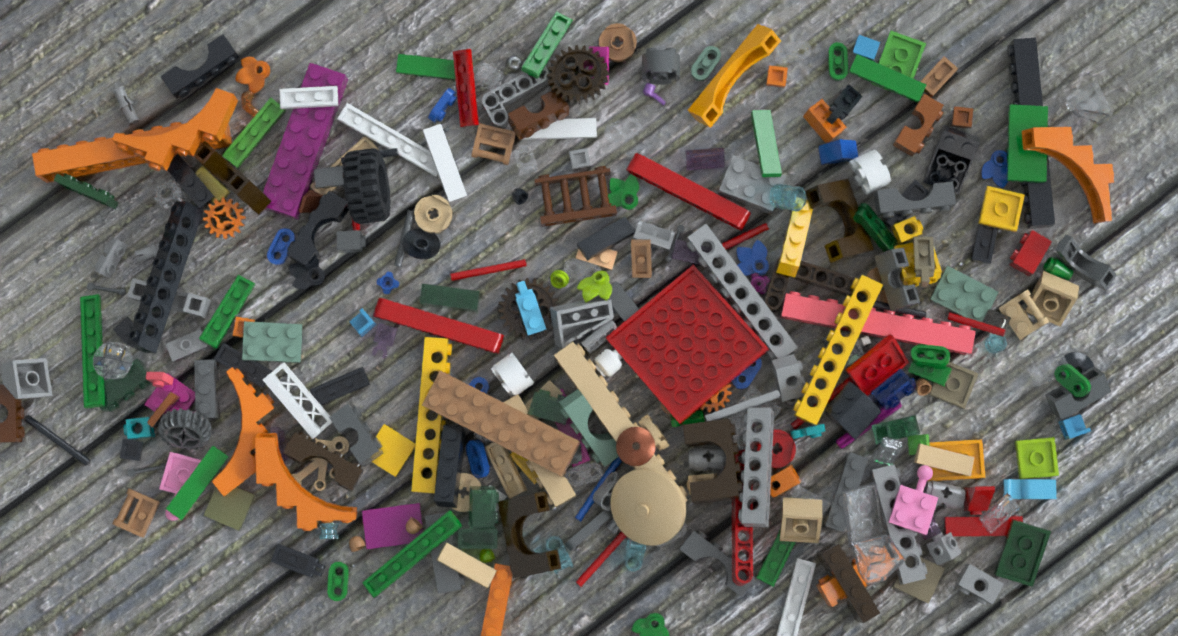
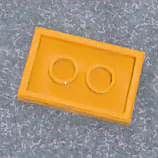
[927,439,985,481]

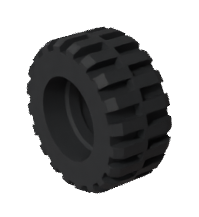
[343,148,391,224]

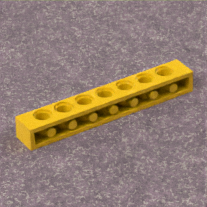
[793,275,883,426]
[411,337,452,494]

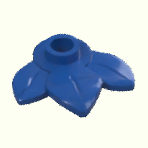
[981,150,1008,188]
[737,240,769,276]

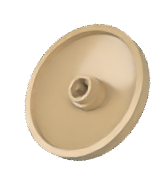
[611,468,686,546]

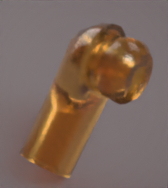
[241,90,259,118]

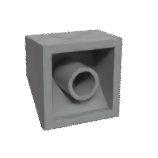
[0,358,53,399]

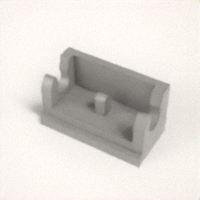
[633,220,675,252]

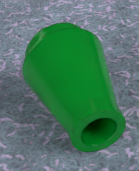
[1043,257,1074,281]

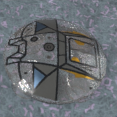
[93,342,133,379]

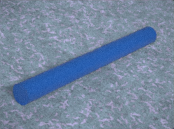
[575,457,622,521]

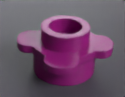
[751,273,770,294]

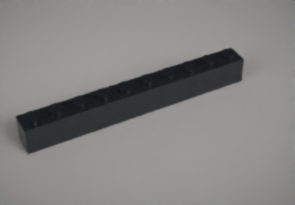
[1007,37,1055,229]

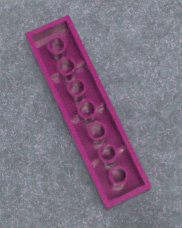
[263,63,348,220]

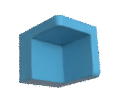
[853,35,880,61]
[349,308,377,337]
[1058,414,1091,440]

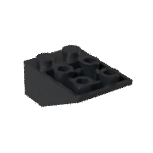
[923,125,980,195]

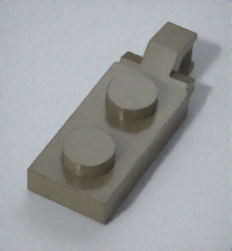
[913,237,935,287]

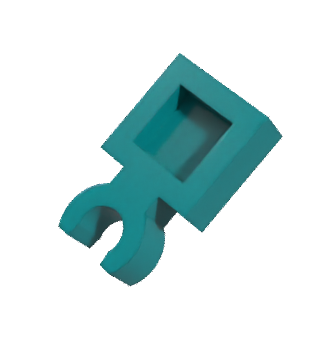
[790,423,826,439]

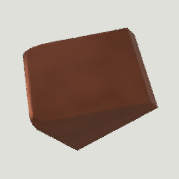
[299,190,323,213]

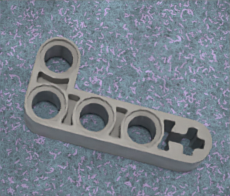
[482,67,549,129]

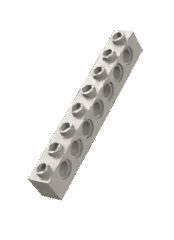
[686,224,798,360]

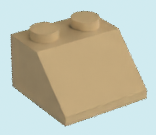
[1025,271,1079,327]
[780,497,822,543]

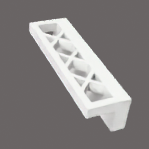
[263,362,332,439]

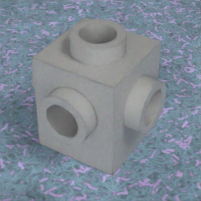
[926,532,961,565]

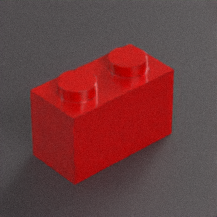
[1009,230,1052,277]

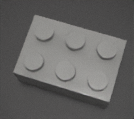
[718,155,786,215]

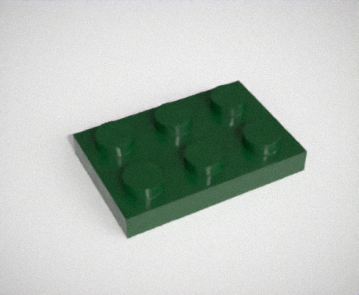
[53,173,119,210]
[994,519,1051,587]

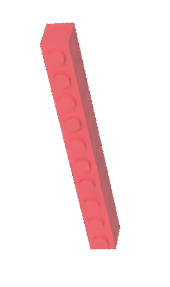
[780,291,976,355]

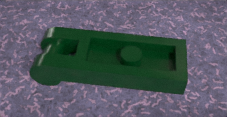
[853,203,898,252]

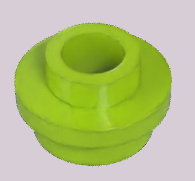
[550,270,569,289]

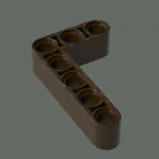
[764,258,864,312]

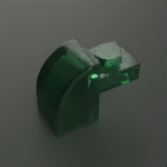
[872,415,920,444]

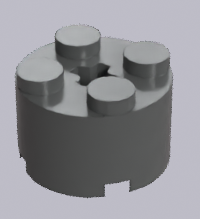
[642,48,680,85]

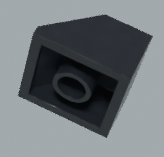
[824,382,881,440]

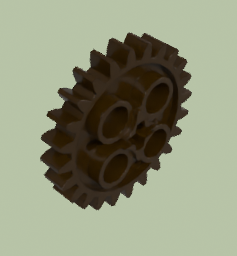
[547,45,609,105]
[498,278,559,341]

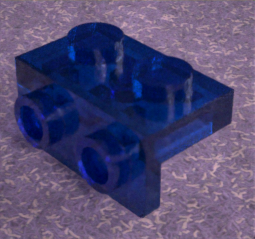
[871,369,916,411]

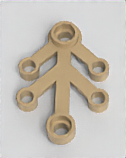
[291,436,350,491]

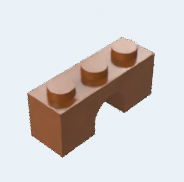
[893,94,944,157]

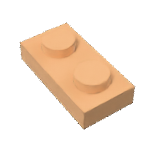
[576,240,618,271]

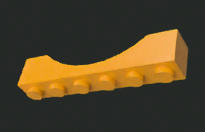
[687,24,781,128]

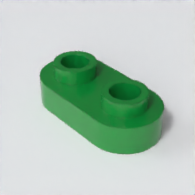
[828,42,848,81]
[911,344,950,367]
[1054,364,1091,397]
[327,562,349,601]

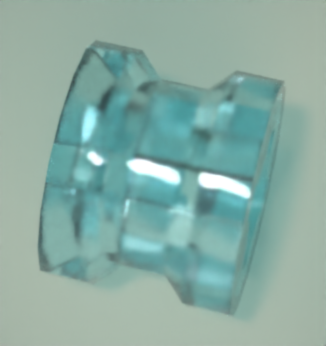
[985,334,1007,353]
[319,523,339,539]

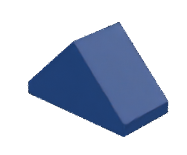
[818,139,858,165]

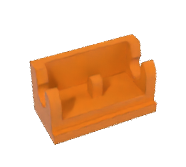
[803,99,847,143]

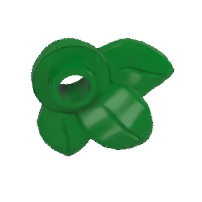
[608,174,640,210]
[632,613,669,636]

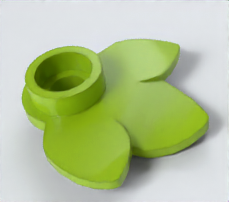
[577,271,612,303]

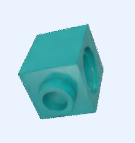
[124,417,155,440]

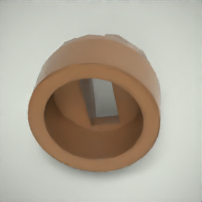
[915,379,932,396]
[406,517,423,534]
[349,536,366,552]

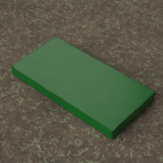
[1007,104,1048,183]

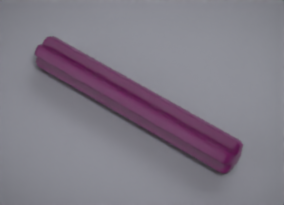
[836,398,902,449]

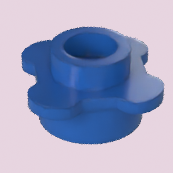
[377,272,399,295]

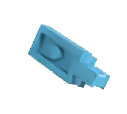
[515,281,546,336]

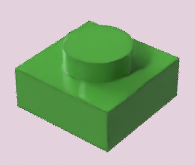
[908,434,930,455]

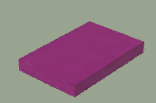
[362,503,424,549]

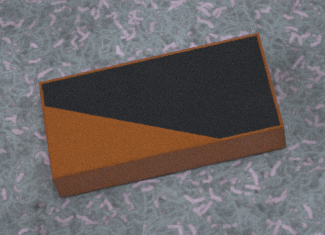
[147,392,181,428]

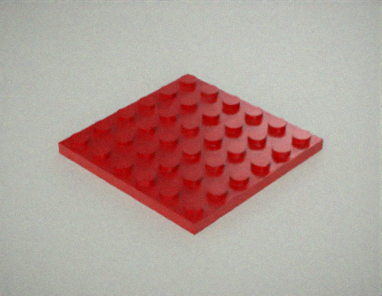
[606,265,769,424]

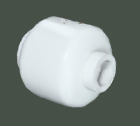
[594,349,622,377]

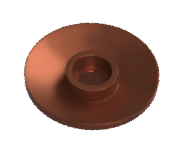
[616,427,655,466]

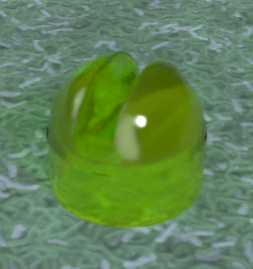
[479,548,495,563]

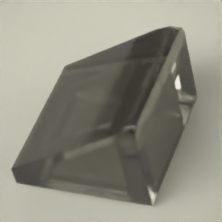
[983,309,1011,329]

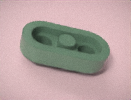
[691,46,721,81]

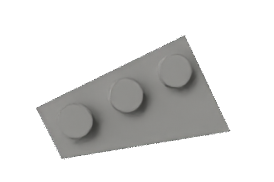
[550,297,614,349]

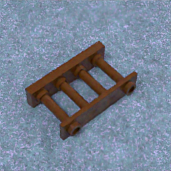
[535,166,617,227]

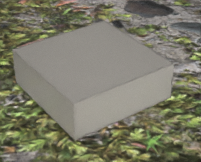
[569,148,591,171]

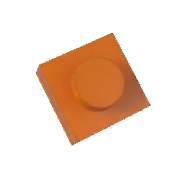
[766,65,788,88]
[233,317,255,338]

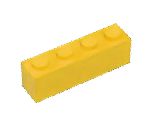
[776,197,813,277]

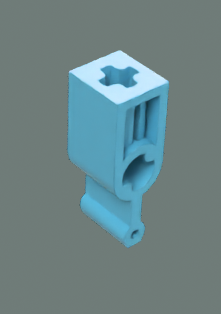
[1003,479,1057,499]

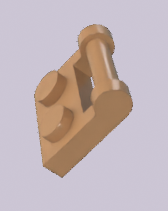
[471,123,516,165]
[112,488,160,538]

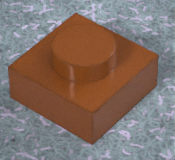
[951,106,973,129]

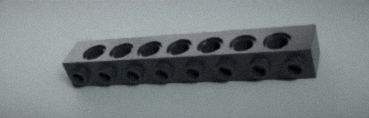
[126,201,204,353]

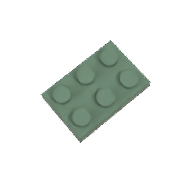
[929,266,999,323]
[242,321,302,363]

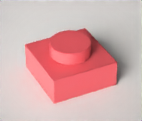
[145,372,174,388]

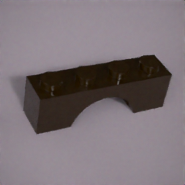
[283,432,363,492]

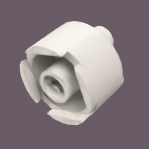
[849,149,891,195]
[491,352,534,398]

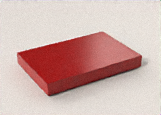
[846,334,910,397]

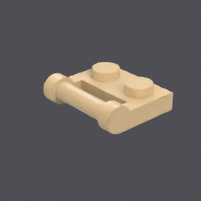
[998,289,1049,340]

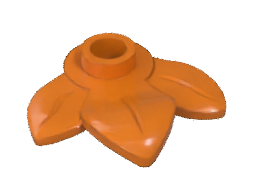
[235,57,270,94]

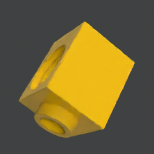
[891,216,923,245]

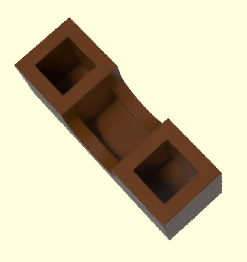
[508,91,569,140]
[0,384,25,444]

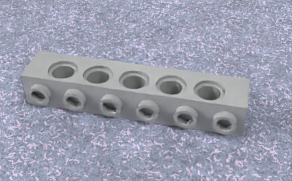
[739,408,774,527]
[869,464,927,585]

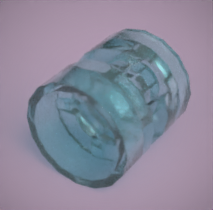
[770,183,806,212]

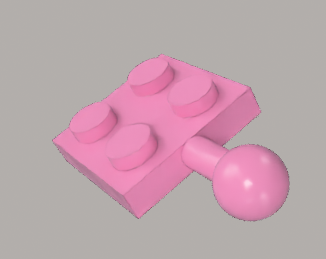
[159,452,201,521]
[888,465,938,535]

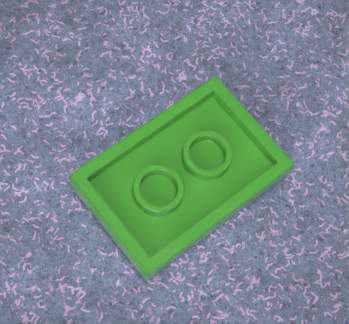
[871,31,926,92]

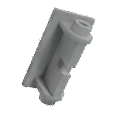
[95,237,128,278]

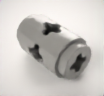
[688,447,726,471]
[923,480,966,510]

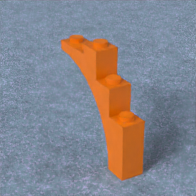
[112,88,238,171]
[1022,127,1114,224]
[211,367,275,496]
[255,433,357,531]

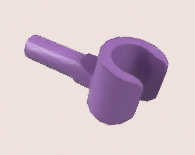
[643,83,666,106]

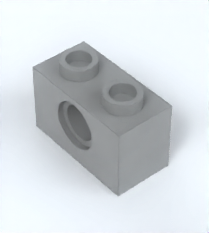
[771,354,805,402]
[955,564,1004,605]

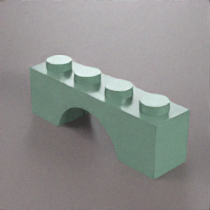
[559,389,619,467]

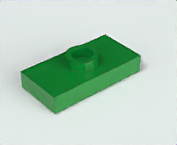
[908,355,952,387]

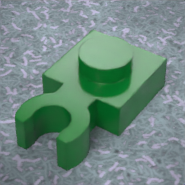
[670,410,705,427]

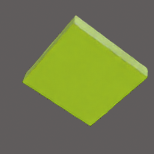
[1015,437,1059,479]

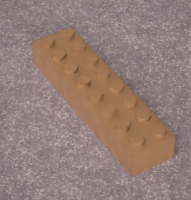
[422,371,580,477]

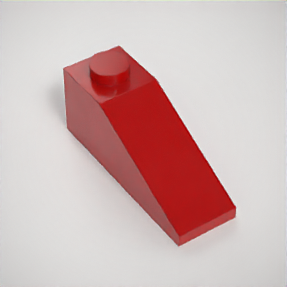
[963,486,995,515]

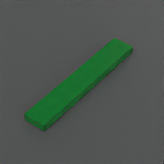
[80,294,105,409]
[362,511,462,598]

